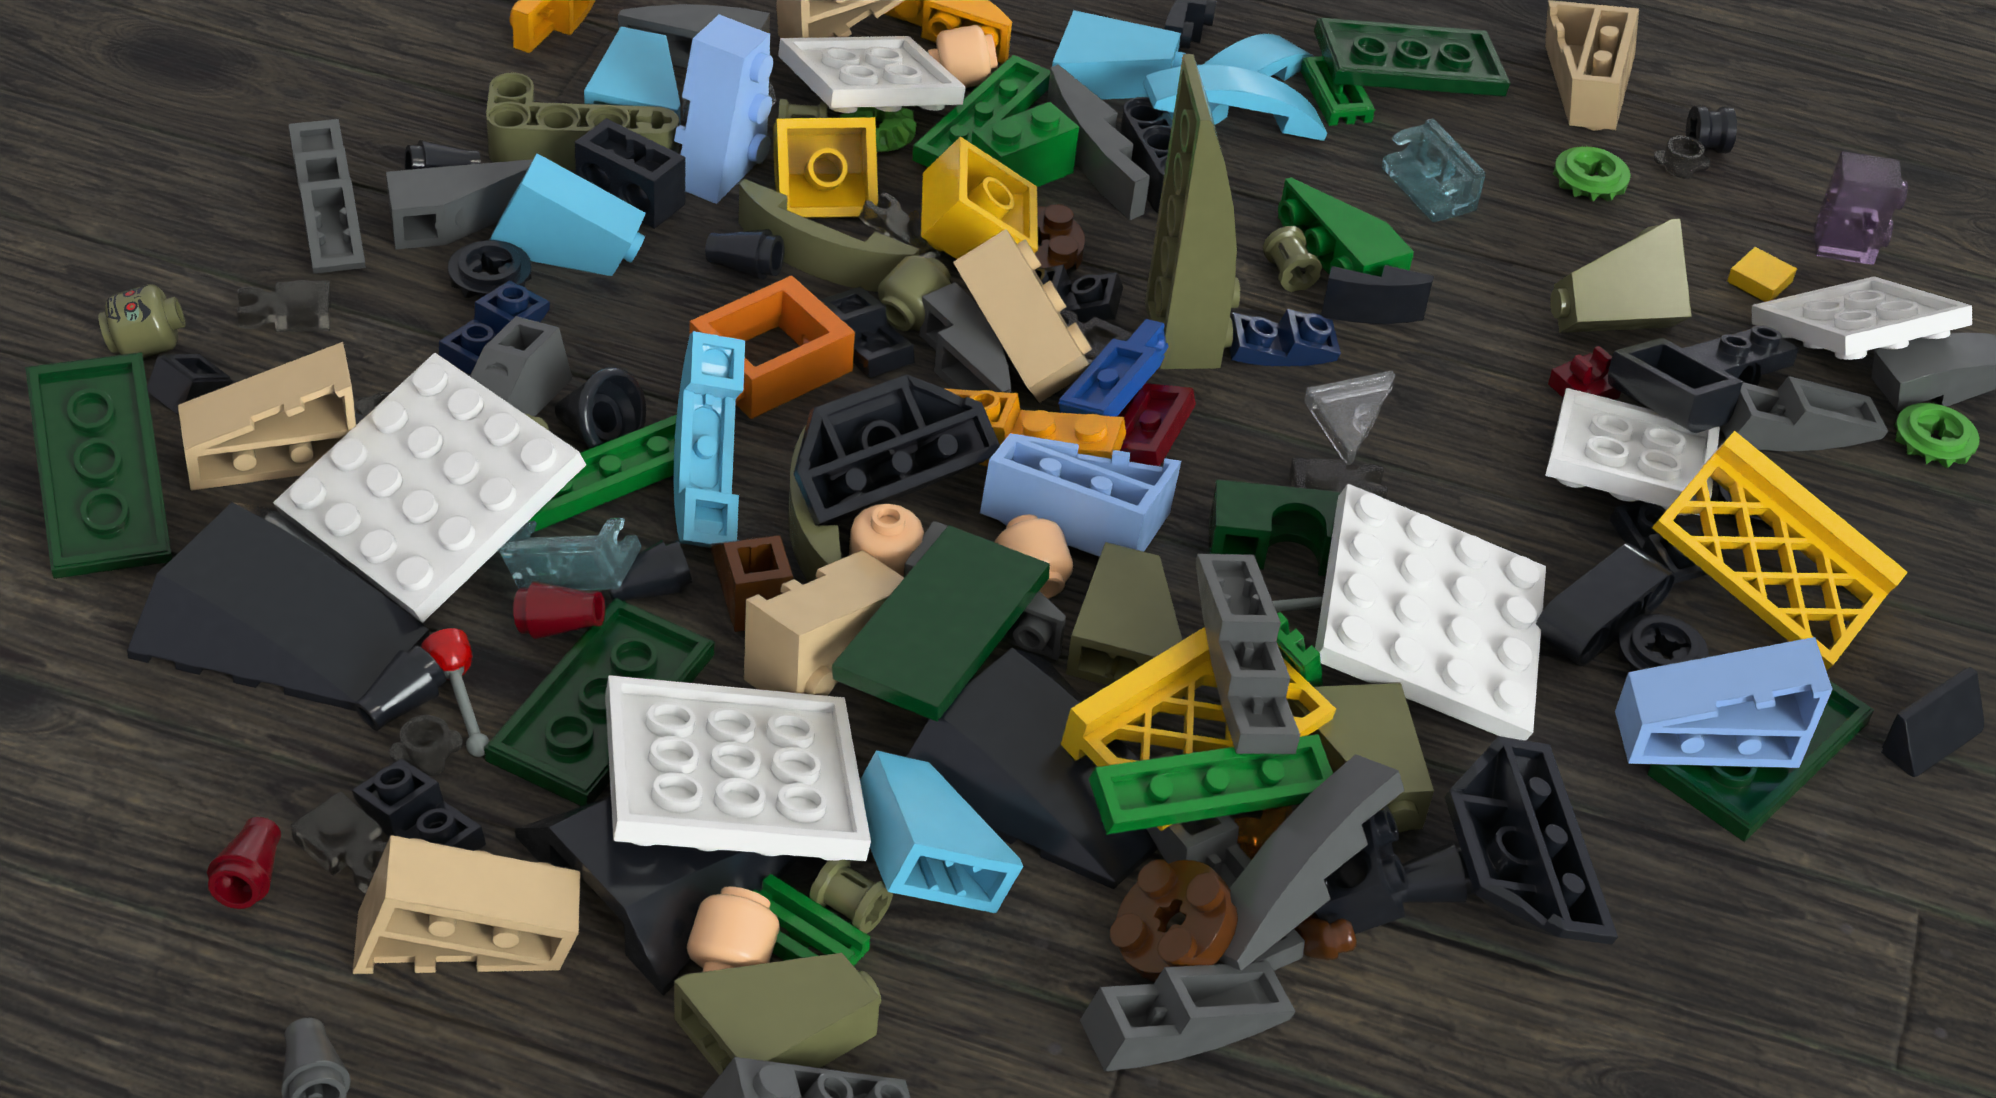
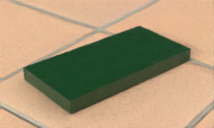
[1314,18,1510,96]
[25,352,172,579]
[832,525,1050,722]
[484,598,715,806]
[1647,681,1874,842]

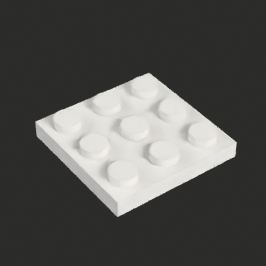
[778,36,966,113]
[1752,277,1972,360]
[1545,388,1720,516]

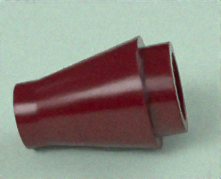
[513,581,605,639]
[207,817,281,909]

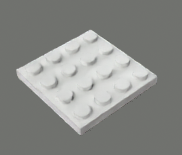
[273,353,586,623]
[1315,484,1546,741]
[605,675,871,861]

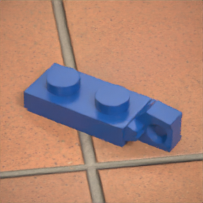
[1058,319,1169,417]

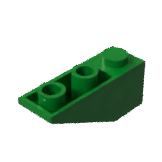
[1278,177,1414,277]

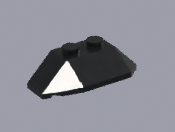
[793,374,1000,526]
[1444,736,1618,945]

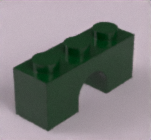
[1209,479,1341,576]

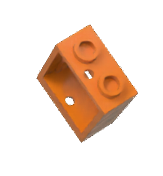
[690,275,855,419]

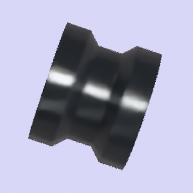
[1686,105,1737,153]

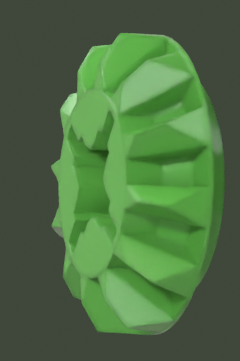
[840,107,916,152]
[1553,147,1631,202]
[1894,403,1979,468]

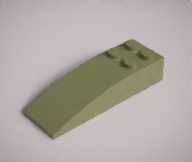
[1145,54,1240,369]

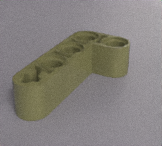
[486,72,679,170]

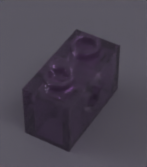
[1814,151,1908,265]

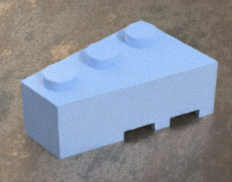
[674,15,773,204]
[980,433,1181,557]
[1615,637,1832,768]

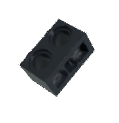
[575,118,685,229]
[1315,806,1408,934]

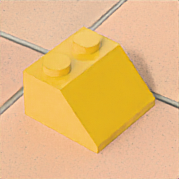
[773,117,879,218]
[921,136,1038,259]

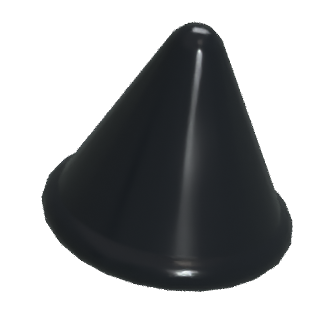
[555,367,646,449]

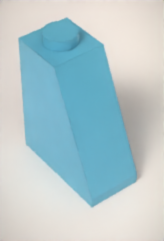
[1052,10,1186,100]
[584,26,680,145]
[489,153,646,276]
[860,751,1023,913]

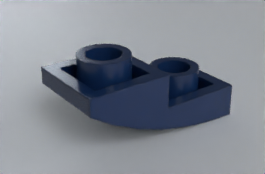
[439,280,550,375]
[1229,309,1341,366]

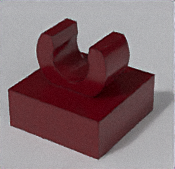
[1548,346,1621,400]

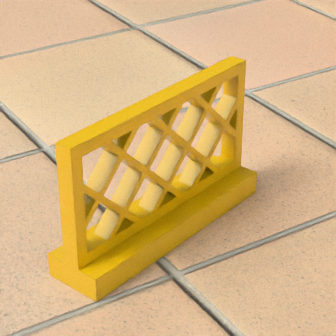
[1652,431,1908,671]
[1061,627,1336,831]

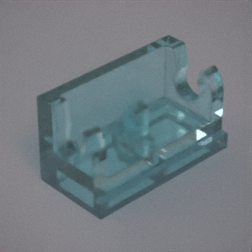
[1382,118,1486,223]
[498,518,642,590]

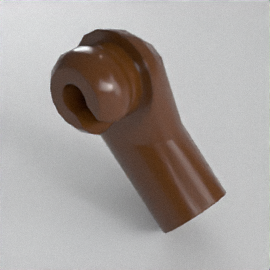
[1294,912,1357,961]

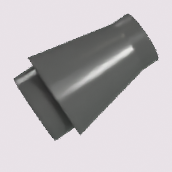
[282,1018,351,1098]

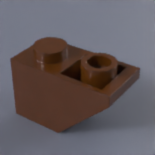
[711,535,793,632]

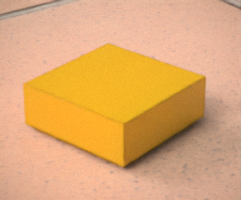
[1727,247,1797,302]

